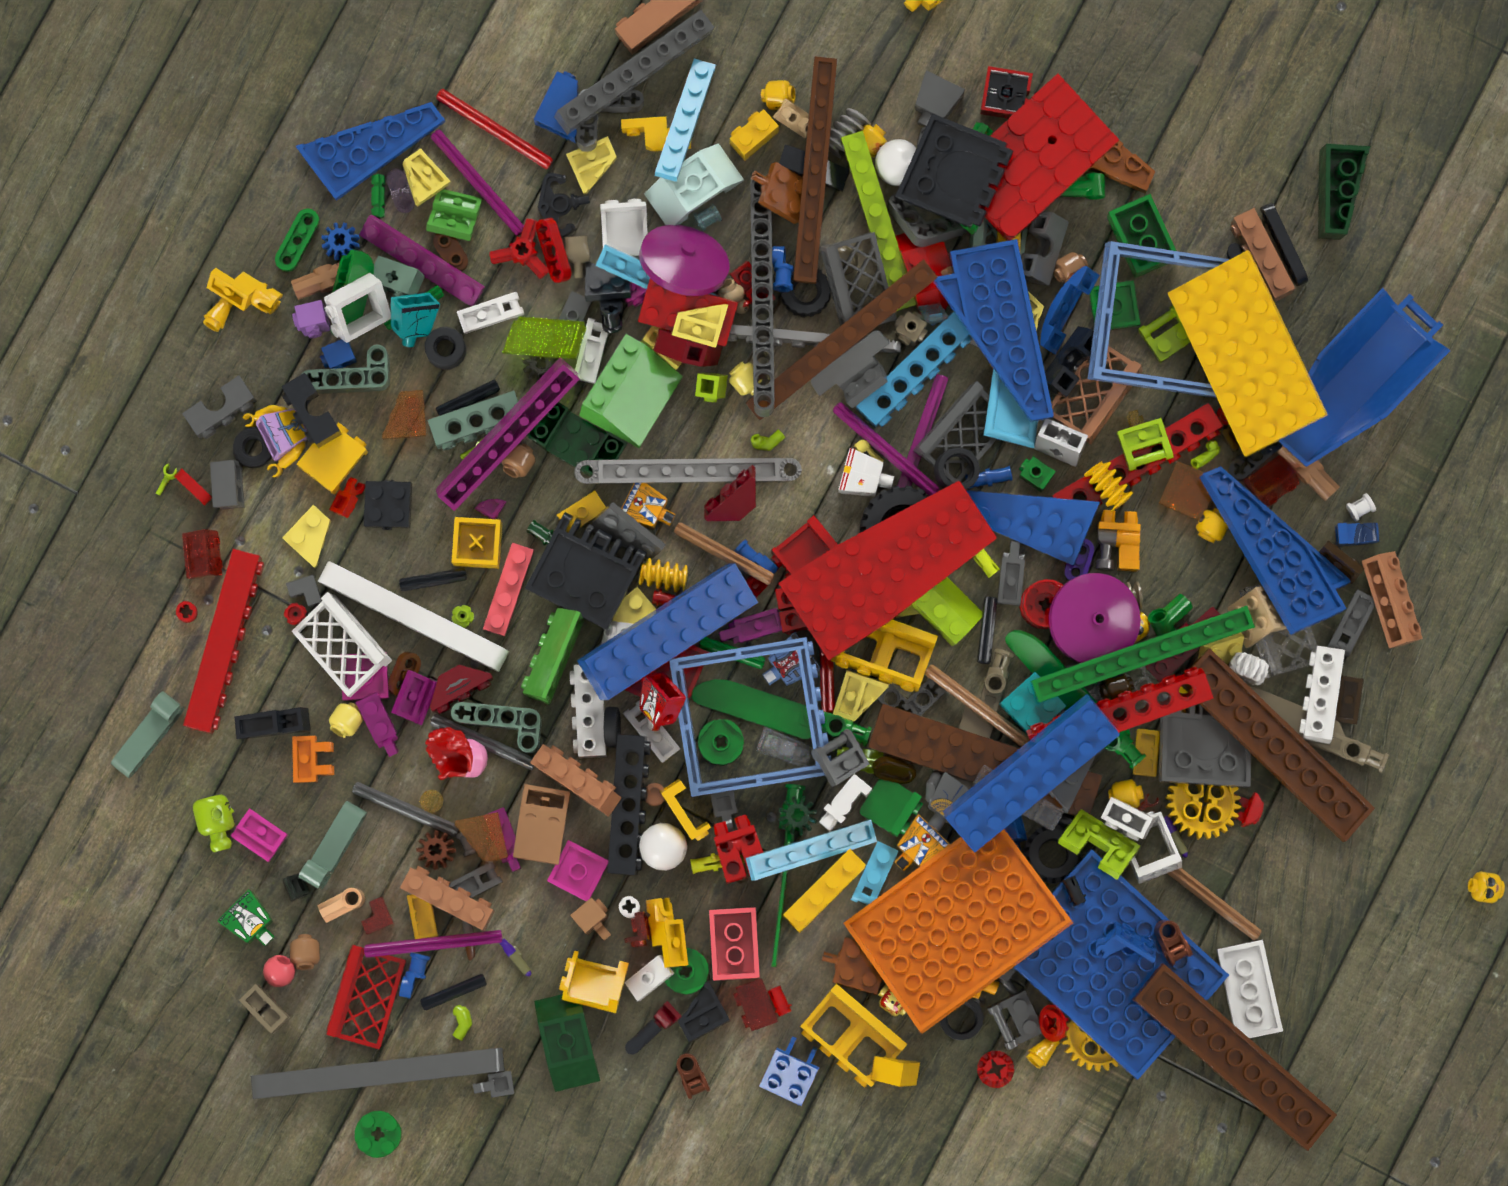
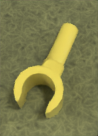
[854,440,884,462]

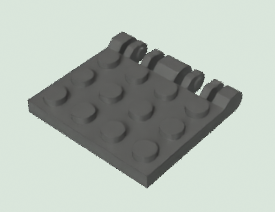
[1159,694,1251,788]

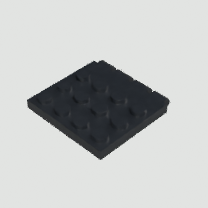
[896,113,1014,228]

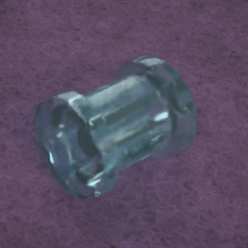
[693,203,722,232]

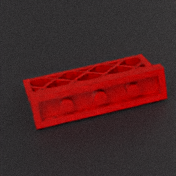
[325,945,406,1050]

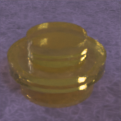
[420,790,443,813]

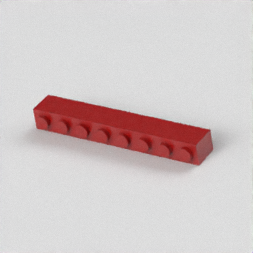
[183,549,264,734]

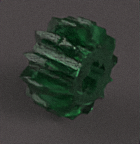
[778,796,817,836]

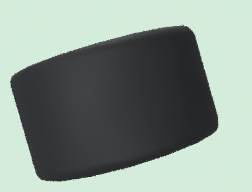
[425,327,466,370]

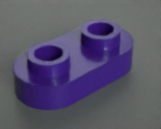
[1064,539,1094,581]

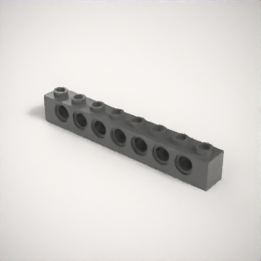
[554,10,715,135]

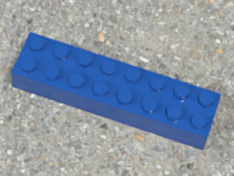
[577,563,758,700]
[943,694,1120,853]

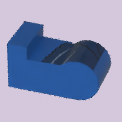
[1335,523,1379,547]

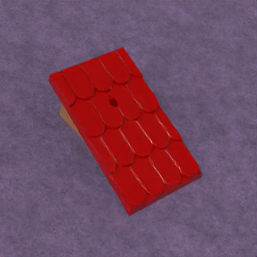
[980,73,1119,241]

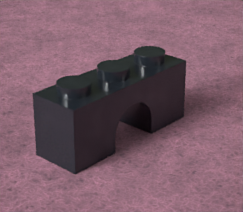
[1045,326,1094,397]
[281,373,342,448]

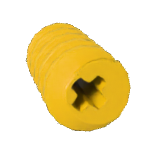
[1084,461,1133,512]
[639,558,688,593]

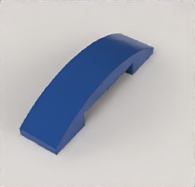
[1040,266,1100,355]

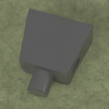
[915,70,965,127]

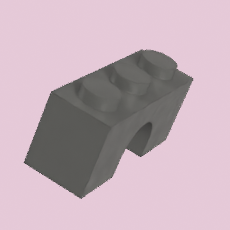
[1021,211,1069,286]
[182,375,257,439]

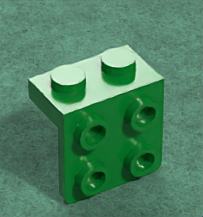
[860,779,923,837]

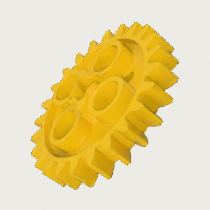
[1165,783,1241,840]
[1061,1015,1118,1072]

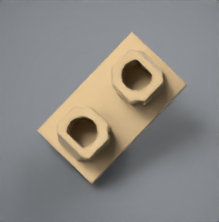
[773,98,809,138]

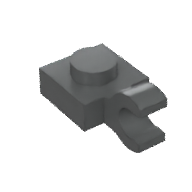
[710,790,737,832]
[473,1071,515,1098]

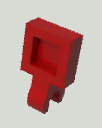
[329,477,365,518]

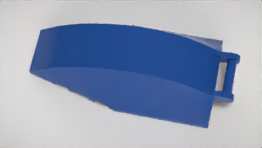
[1279,288,1450,467]

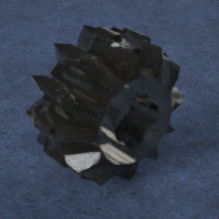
[522,345,560,381]

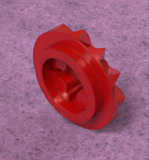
[1039,1004,1070,1042]
[977,1051,1015,1088]

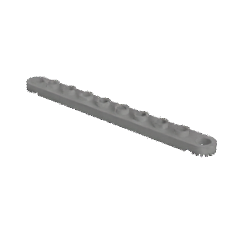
[727,325,901,353]
[574,458,802,484]

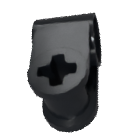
[600,299,624,333]

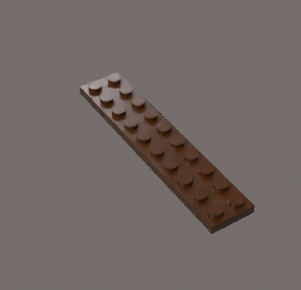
[1182,648,1375,842]
[868,704,1102,816]
[1132,963,1337,1151]

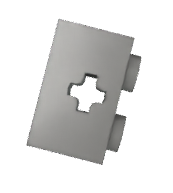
[1034,419,1088,467]

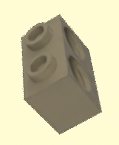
[239,984,291,1034]

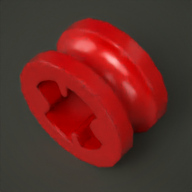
[176,601,198,623]

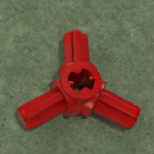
[489,218,549,279]

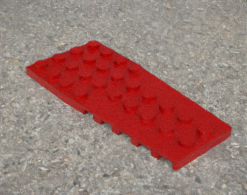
[778,481,997,661]

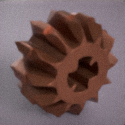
[416,830,456,870]

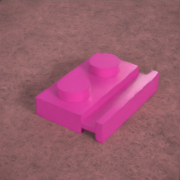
[230,808,288,862]

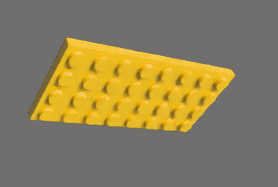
[1168,250,1328,457]

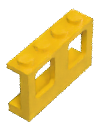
[831,620,938,692]
[783,849,866,933]
[800,984,907,1088]

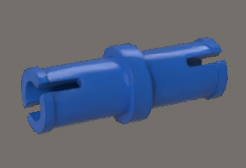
[965,466,1013,489]

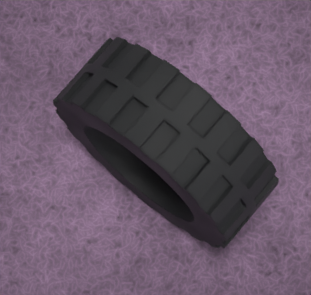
[781,268,831,318]

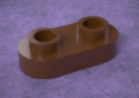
[433,233,468,272]
[388,652,421,696]

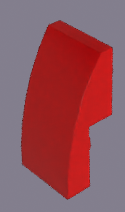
[729,261,776,305]

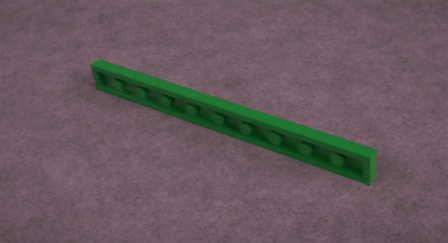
[1030,606,1255,703]

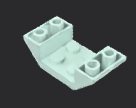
[644,143,744,226]

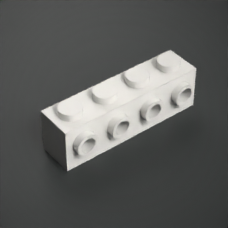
[1299,646,1345,744]
[570,665,607,759]

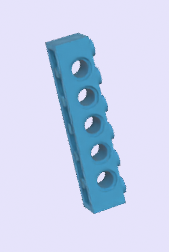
[856,312,973,429]

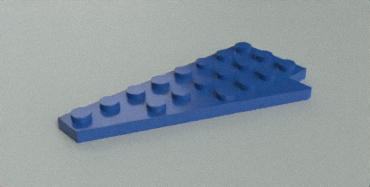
[934,239,1054,422]
[1199,466,1351,635]

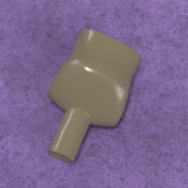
[564,235,590,278]

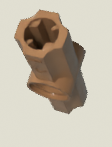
[291,262,340,300]
[1277,446,1340,501]

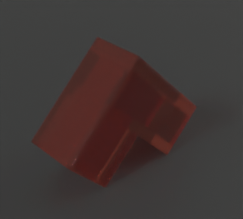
[361,897,395,935]

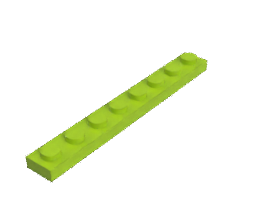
[841,131,916,311]

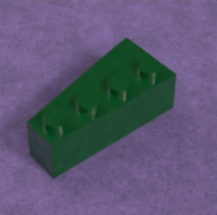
[1318,144,1371,240]

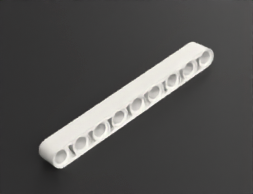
[318,561,509,672]

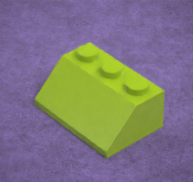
[911,577,982,647]

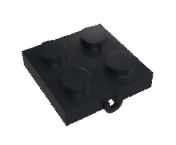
[364,480,412,530]

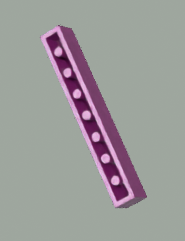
[436,357,580,511]

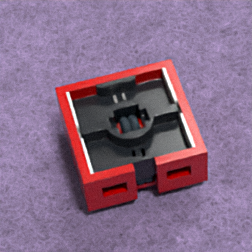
[980,66,1033,119]

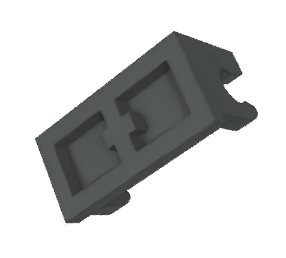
[210,460,245,509]

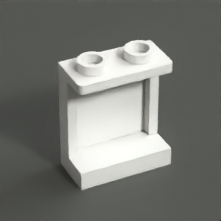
[600,199,648,259]

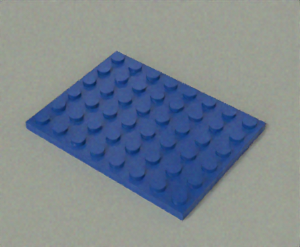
[1014,849,1229,1080]

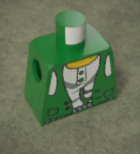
[217,890,275,946]

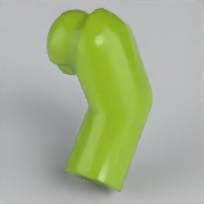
[751,429,786,451]
[1191,440,1221,469]
[452,1005,472,1041]

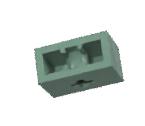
[373,255,425,297]

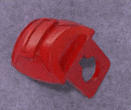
[1234,792,1264,827]

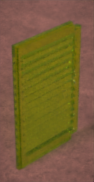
[502,316,587,359]

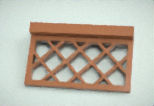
[1051,346,1143,444]

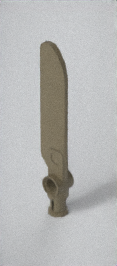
[934,649,1014,823]
[1247,684,1389,773]

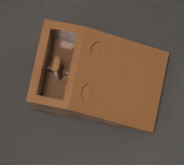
[513,784,570,865]

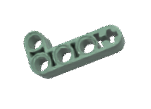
[302,345,390,394]
[111,691,185,778]
[451,702,542,754]
[298,801,367,890]

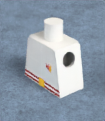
[838,448,894,496]

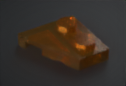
[382,390,427,440]
[454,812,508,863]

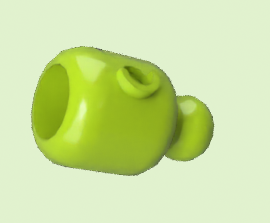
[193,794,234,852]

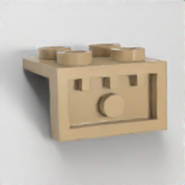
[1228,586,1287,648]

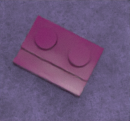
[391,670,437,725]

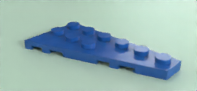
[296,102,445,201]
[966,490,1101,565]

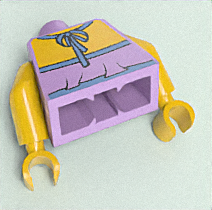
[243,405,307,477]

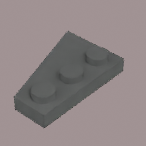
[587,502,666,560]

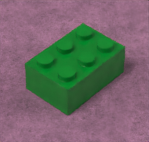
[1107,194,1177,278]

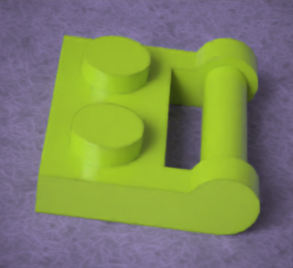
[1138,305,1191,363]
[1117,418,1173,471]

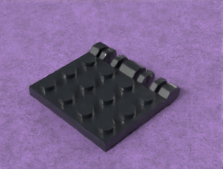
[525,512,647,630]

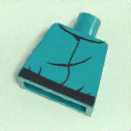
[391,293,440,347]

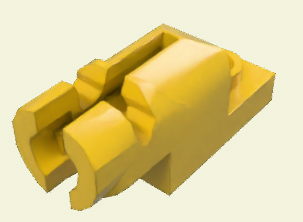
[621,117,691,151]
[206,268,283,314]
[646,898,688,968]

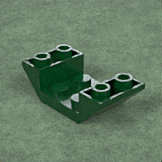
[526,402,628,476]
[534,994,600,1092]

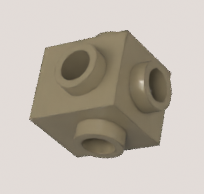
[894,311,928,347]

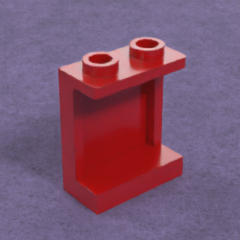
[771,515,838,578]

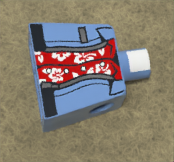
[762,632,820,686]

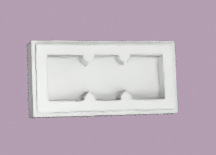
[624,955,674,1001]

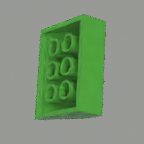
[579,334,683,448]
[521,608,584,705]

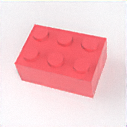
[709,907,760,981]

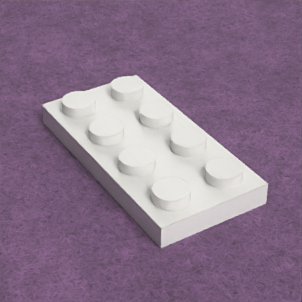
[1217,940,1283,1038]

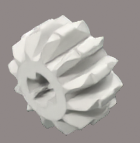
[1229,652,1269,685]

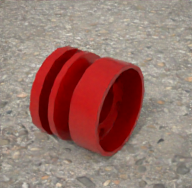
[1019,579,1063,629]

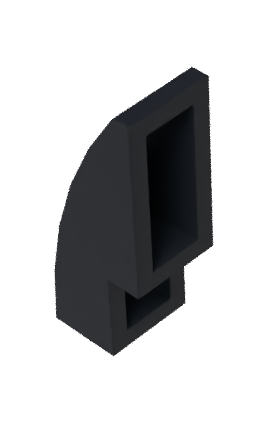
[779,145,850,192]
[234,707,311,739]

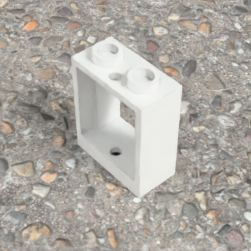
[324,273,391,343]
[1118,811,1182,884]

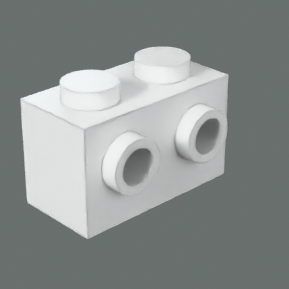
[1101,797,1155,841]

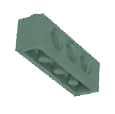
[428,391,518,450]

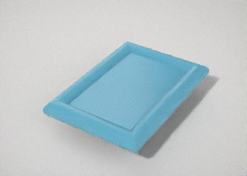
[984,369,1038,448]

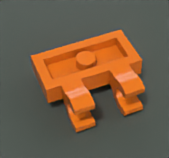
[292,736,334,783]

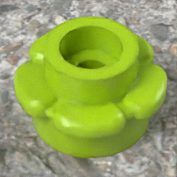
[451,605,474,627]

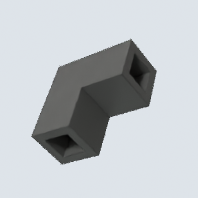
[286,575,322,608]

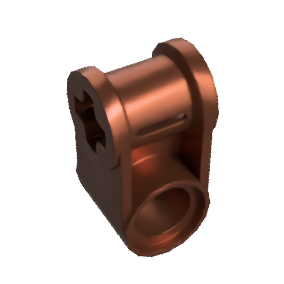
[1154,920,1193,966]
[676,1053,711,1100]

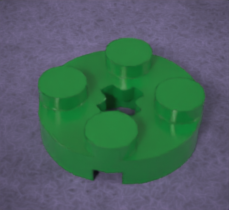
[698,719,744,766]
[665,948,709,994]
[354,1111,402,1158]

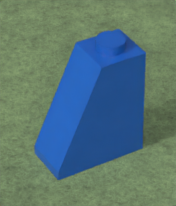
[534,71,579,143]

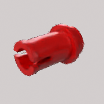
[652,589,677,607]
[767,985,792,1017]

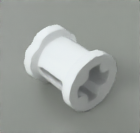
[1346,493,1376,522]
[619,896,640,918]

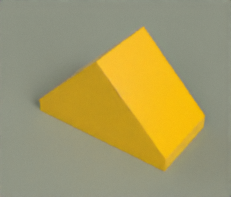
[871,1056,920,1087]

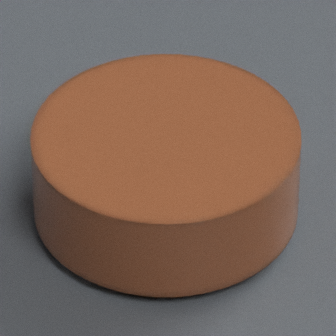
[645,783,665,807]

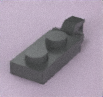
[997,541,1025,606]

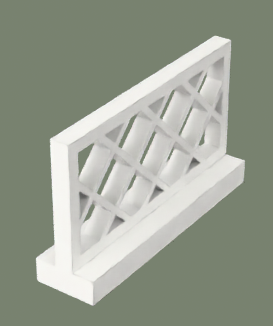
[292,592,392,697]

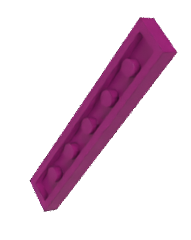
[359,215,485,307]

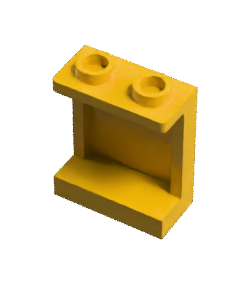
[297,422,368,495]
[659,779,711,841]
[559,951,629,1013]

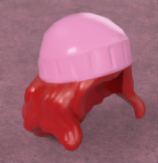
[425,727,488,780]

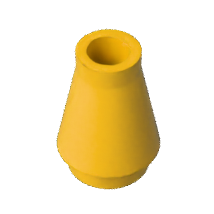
[203,297,233,332]
[1026,1038,1060,1069]

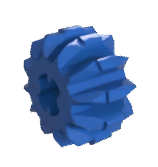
[321,223,360,261]

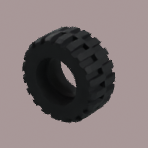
[860,486,931,533]

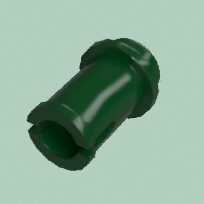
[526,520,554,546]

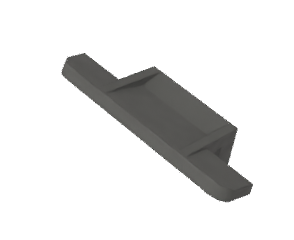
[811,330,890,408]

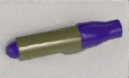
[1163,815,1188,858]
[499,938,532,976]

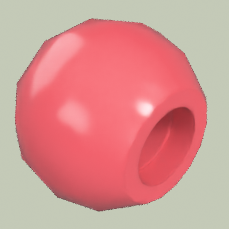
[263,955,295,987]

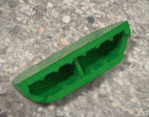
[330,250,374,335]

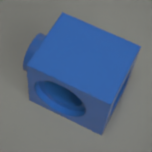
[320,339,357,369]

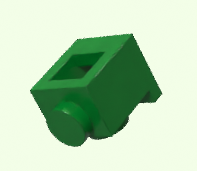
[1019,456,1056,493]

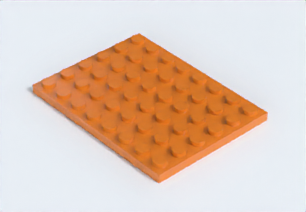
[843,829,1073,1034]

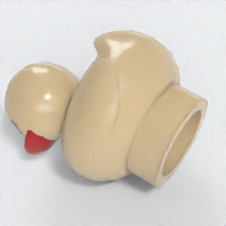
[717,278,750,314]

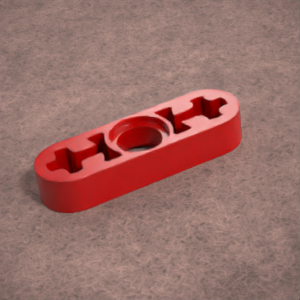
[536,218,571,283]

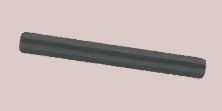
[430,714,535,770]
[352,782,460,837]

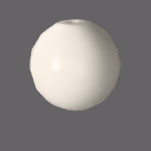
[875,139,916,186]
[639,823,687,871]

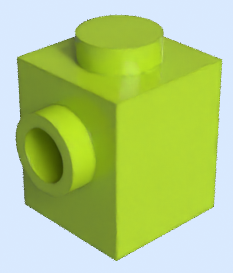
[695,372,728,402]

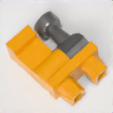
[1096,510,1141,572]

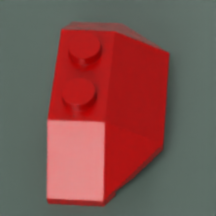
[895,233,952,321]

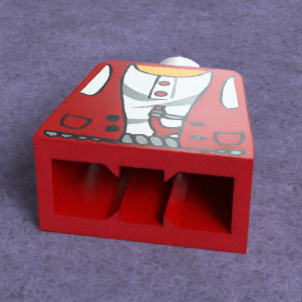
[639,672,686,731]

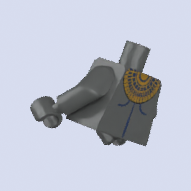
[925,769,969,831]

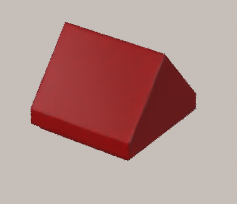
[745,576,768,598]

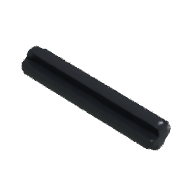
[436,380,500,416]
[399,568,467,591]
[977,596,998,664]
[420,974,487,1011]

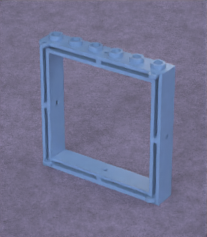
[1088,241,1230,398]
[669,637,831,797]

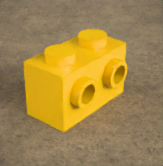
[730,109,779,161]

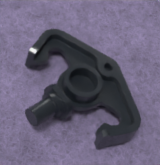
[538,173,590,238]

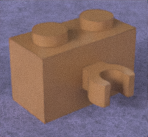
[570,897,611,941]

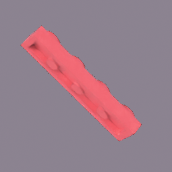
[483,543,534,637]

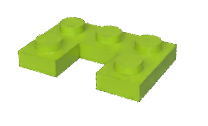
[1058,809,1141,880]

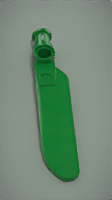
[1005,630,1146,770]
[692,679,872,747]
[771,784,806,967]

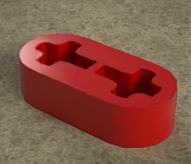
[174,468,212,506]

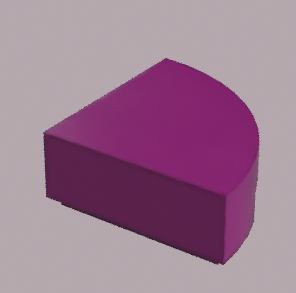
[474,499,506,519]

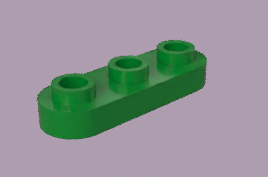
[275,208,320,272]

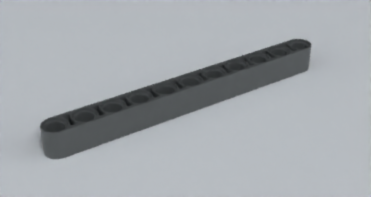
[750,180,775,417]
[250,1048,505,1099]

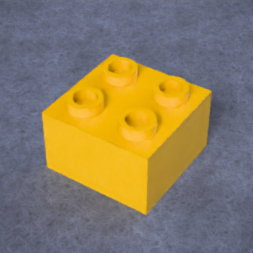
[452,517,502,569]

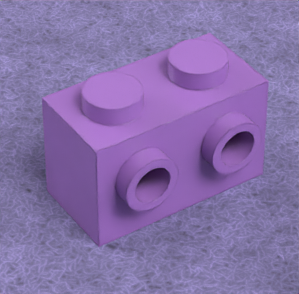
[292,300,331,338]

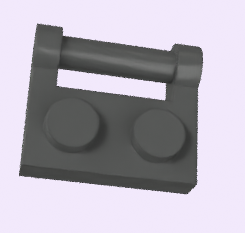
[811,729,869,787]
[987,989,1042,1050]

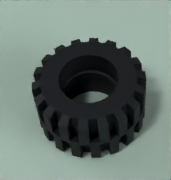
[1023,825,1082,884]

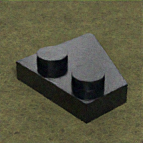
[585,262,632,302]
[678,981,730,1043]

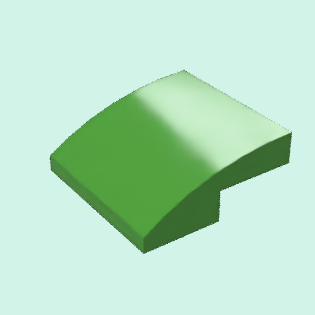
[426,189,482,241]

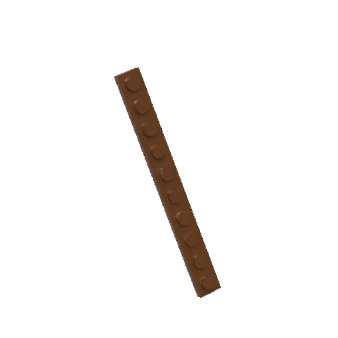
[793,56,837,284]
[746,259,938,421]

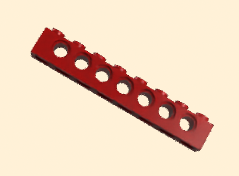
[1052,403,1223,506]
[1026,667,1214,740]

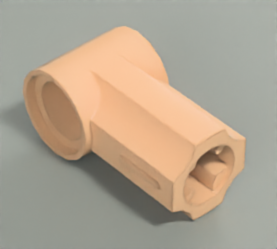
[317,888,365,923]

